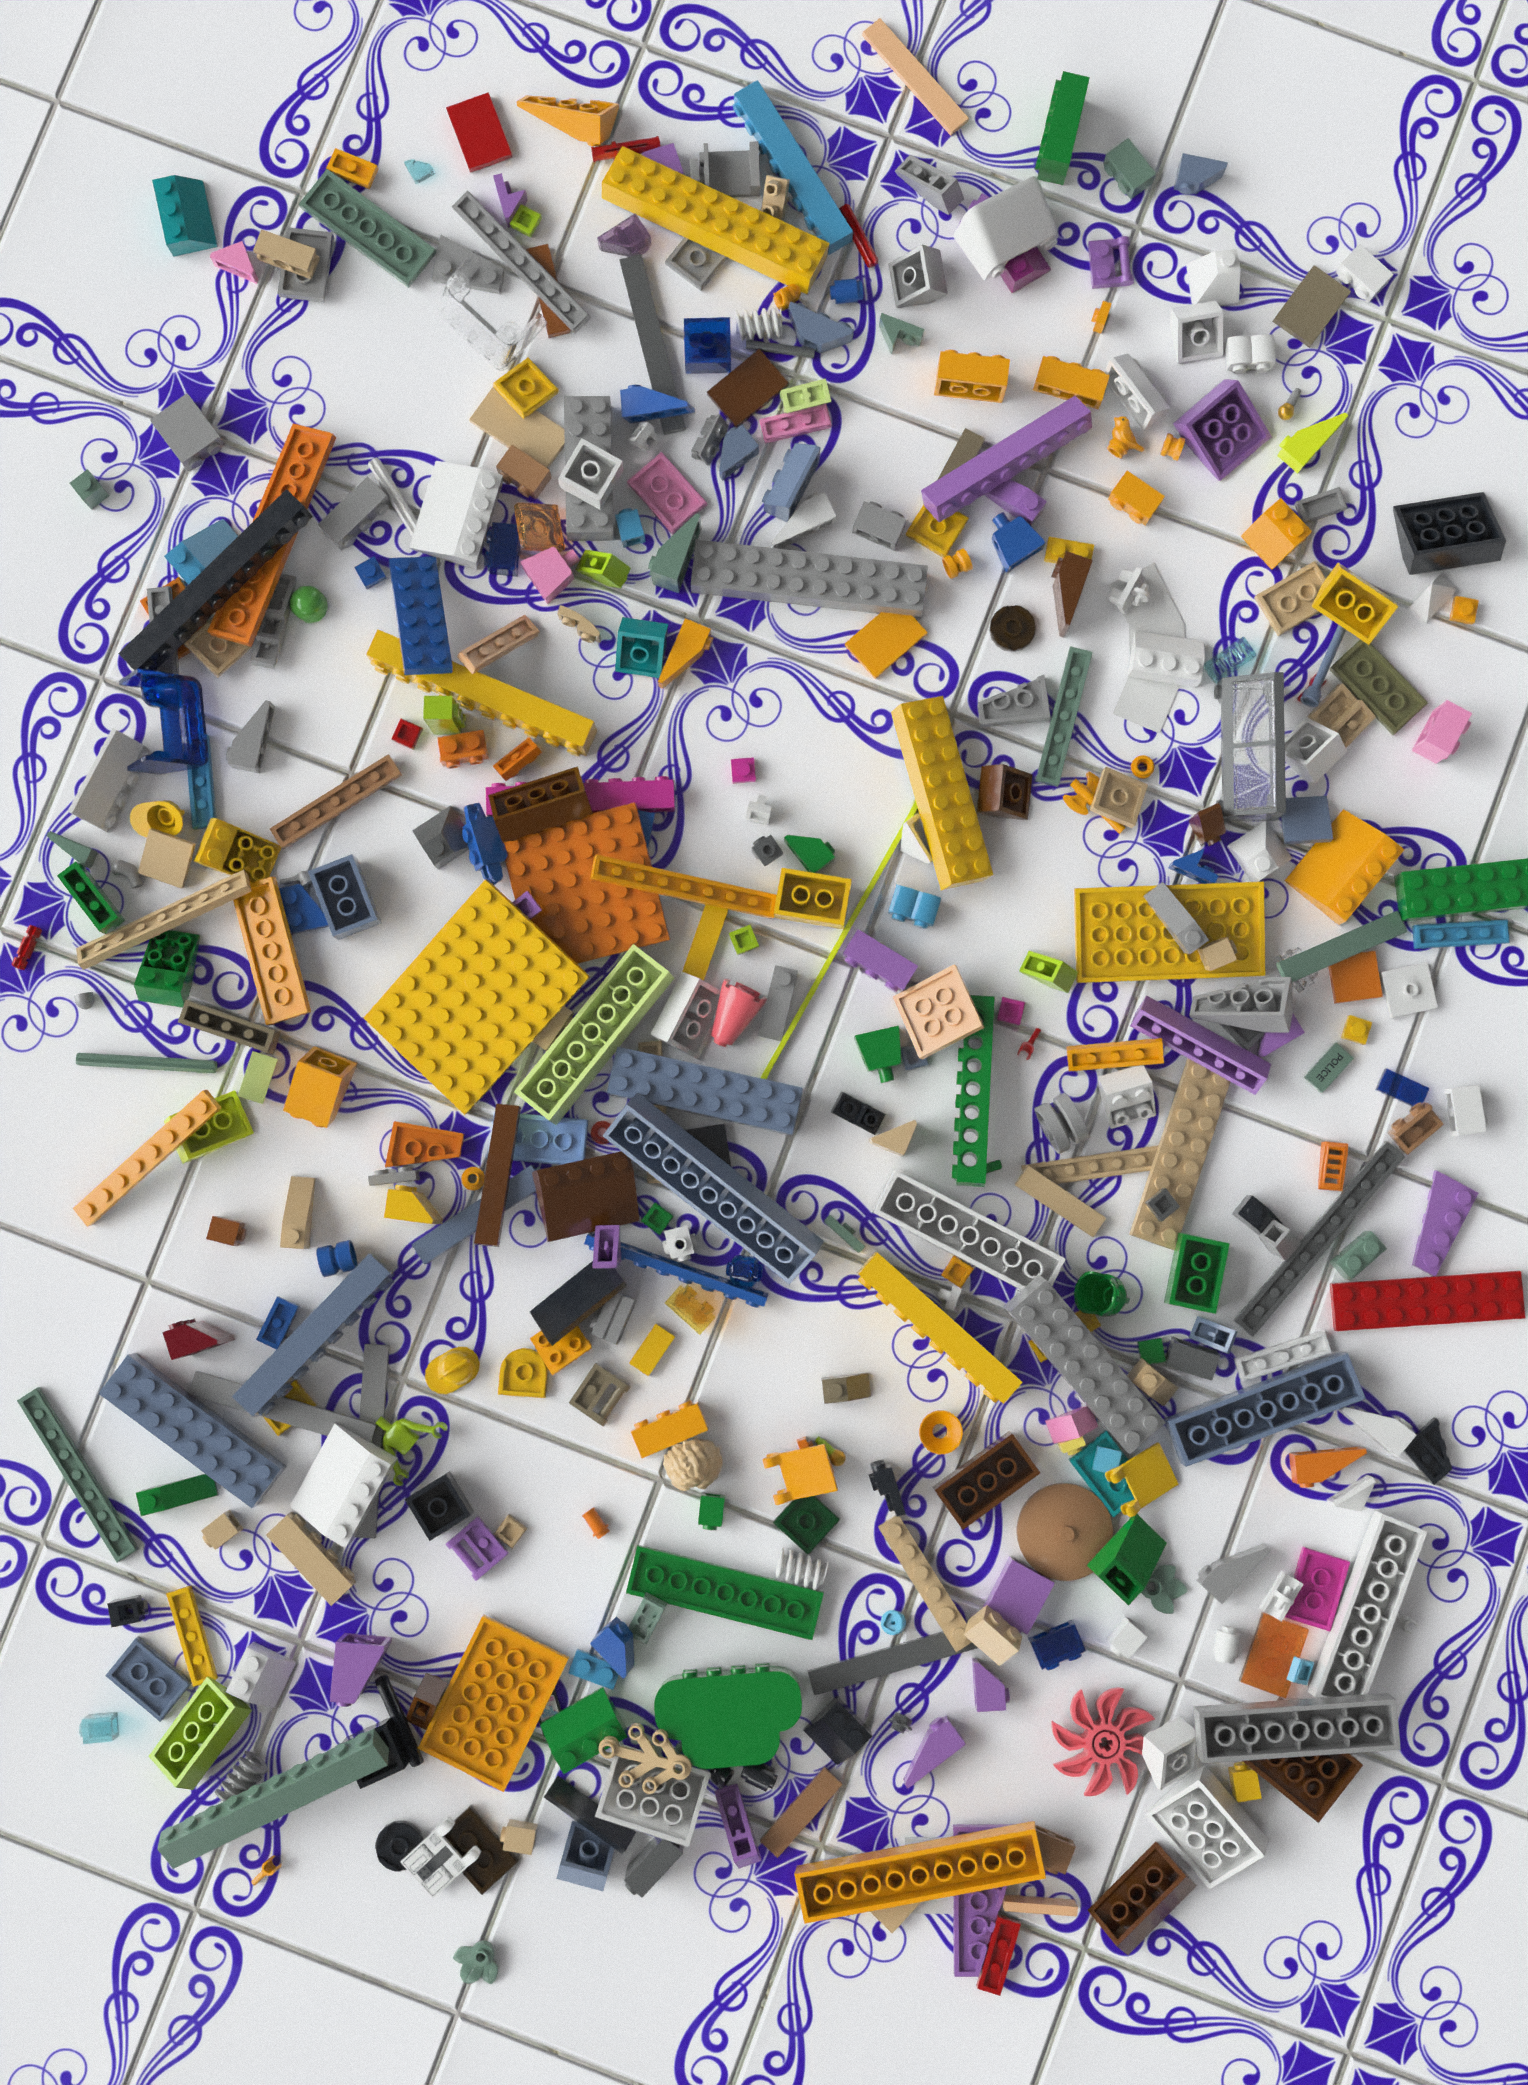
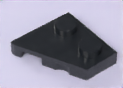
[1403,1417,1452,1485]

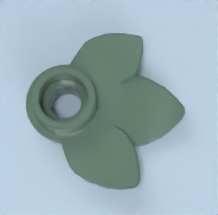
[1141,1565,1188,1614]
[453,1940,498,1984]

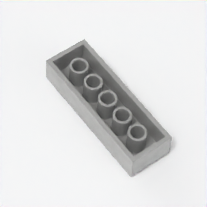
[564,396,614,541]

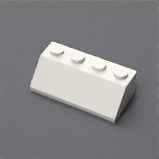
[68,728,150,832]

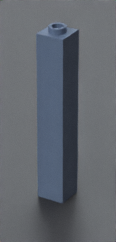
[411,1165,541,1264]

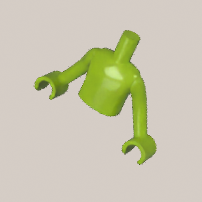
[375,1416,448,1486]

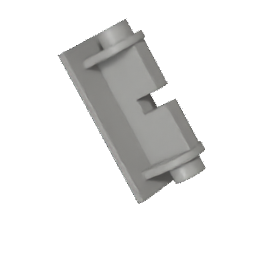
[691,414,729,466]

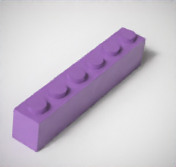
[1130,995,1271,1095]

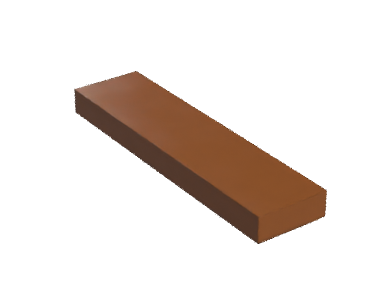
[526,244,571,338]

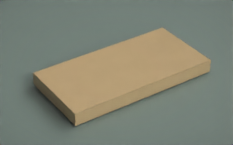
[469,387,565,469]

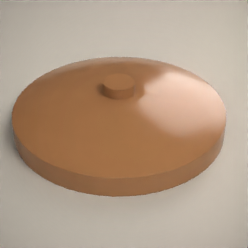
[1016,1483,1113,1581]

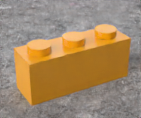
[1033,356,1110,409]
[631,1400,709,1458]

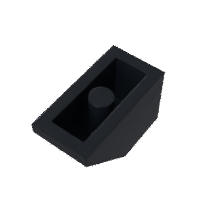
[1232,1195,1284,1236]

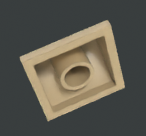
[869,1120,917,1157]

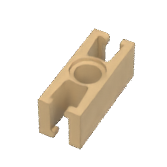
[253,229,320,279]

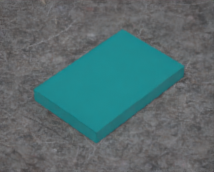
[1068,1430,1135,1518]

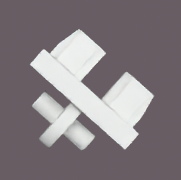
[1108,567,1151,615]
[1259,1571,1303,1622]

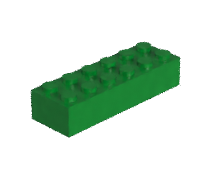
[1394,858,1528,922]

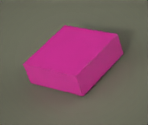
[997,997,1025,1026]

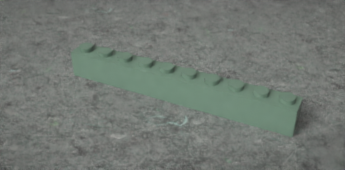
[157,1729,389,1869]

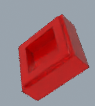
[391,718,423,750]

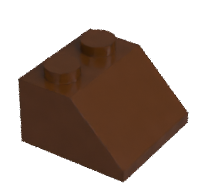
[977,764,1033,820]

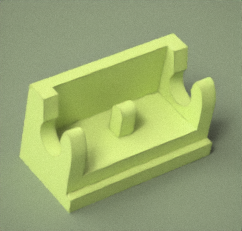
[779,378,831,414]
[238,1051,278,1104]

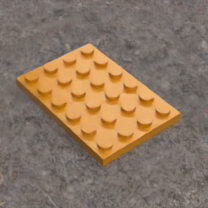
[417,1614,569,1792]

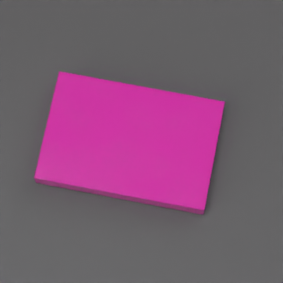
[1285,1546,1350,1632]

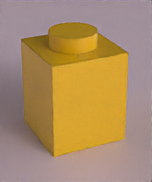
[1228,1761,1262,1803]

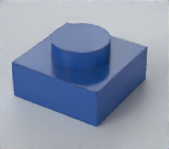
[354,556,387,589]

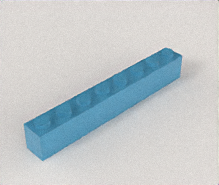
[733,80,853,255]

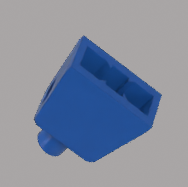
[991,512,1046,573]

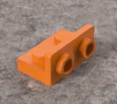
[437,730,489,769]

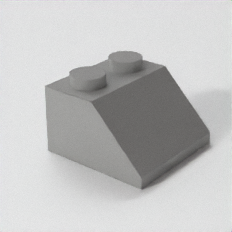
[888,244,948,308]

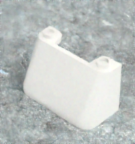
[953,176,1059,281]

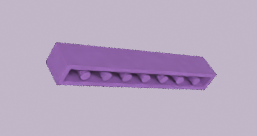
[921,396,1092,522]

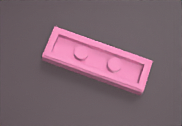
[759,404,832,444]

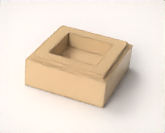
[493,1514,528,1549]

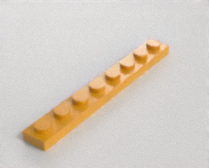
[590,855,777,919]
[73,1090,222,1227]

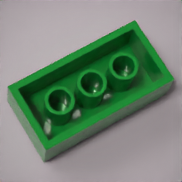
[1034,71,1090,185]

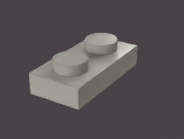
[368,1166,420,1186]

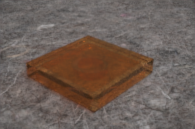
[514,502,565,552]

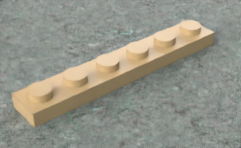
[878,1515,972,1652]

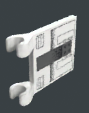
[401,1816,481,1898]

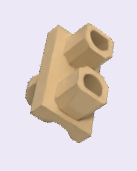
[761,175,790,221]

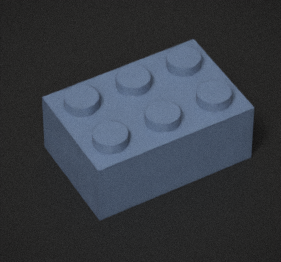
[308,854,382,940]

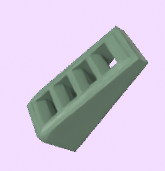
[46,831,98,869]

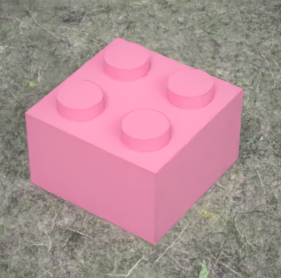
[1412,700,1472,764]

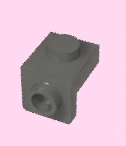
[751,834,783,866]

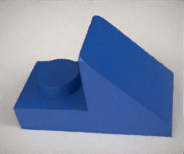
[1168,849,1219,884]

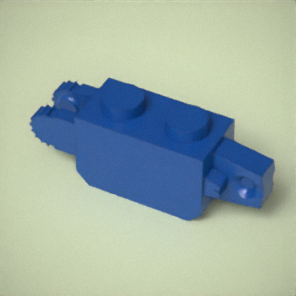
[462,803,508,886]

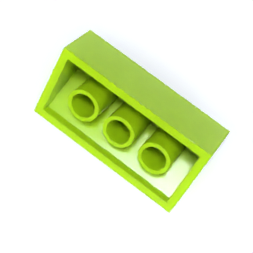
[148,1677,252,1790]

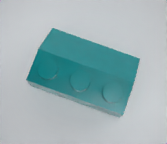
[152,175,218,257]

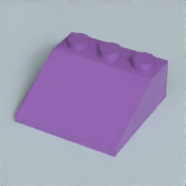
[1173,379,1272,481]

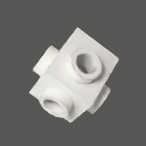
[662,1225,698,1262]

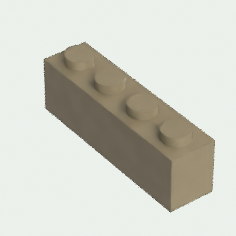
[178,1000,281,1055]

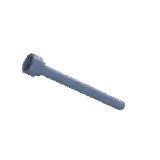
[1300,625,1346,707]

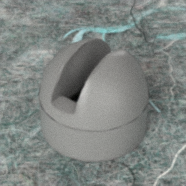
[74,992,94,1010]

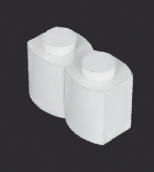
[1225,334,1276,374]

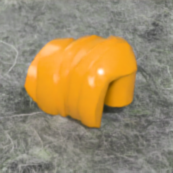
[773,284,801,311]

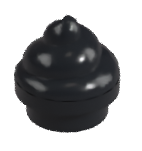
[709,1767,734,1787]

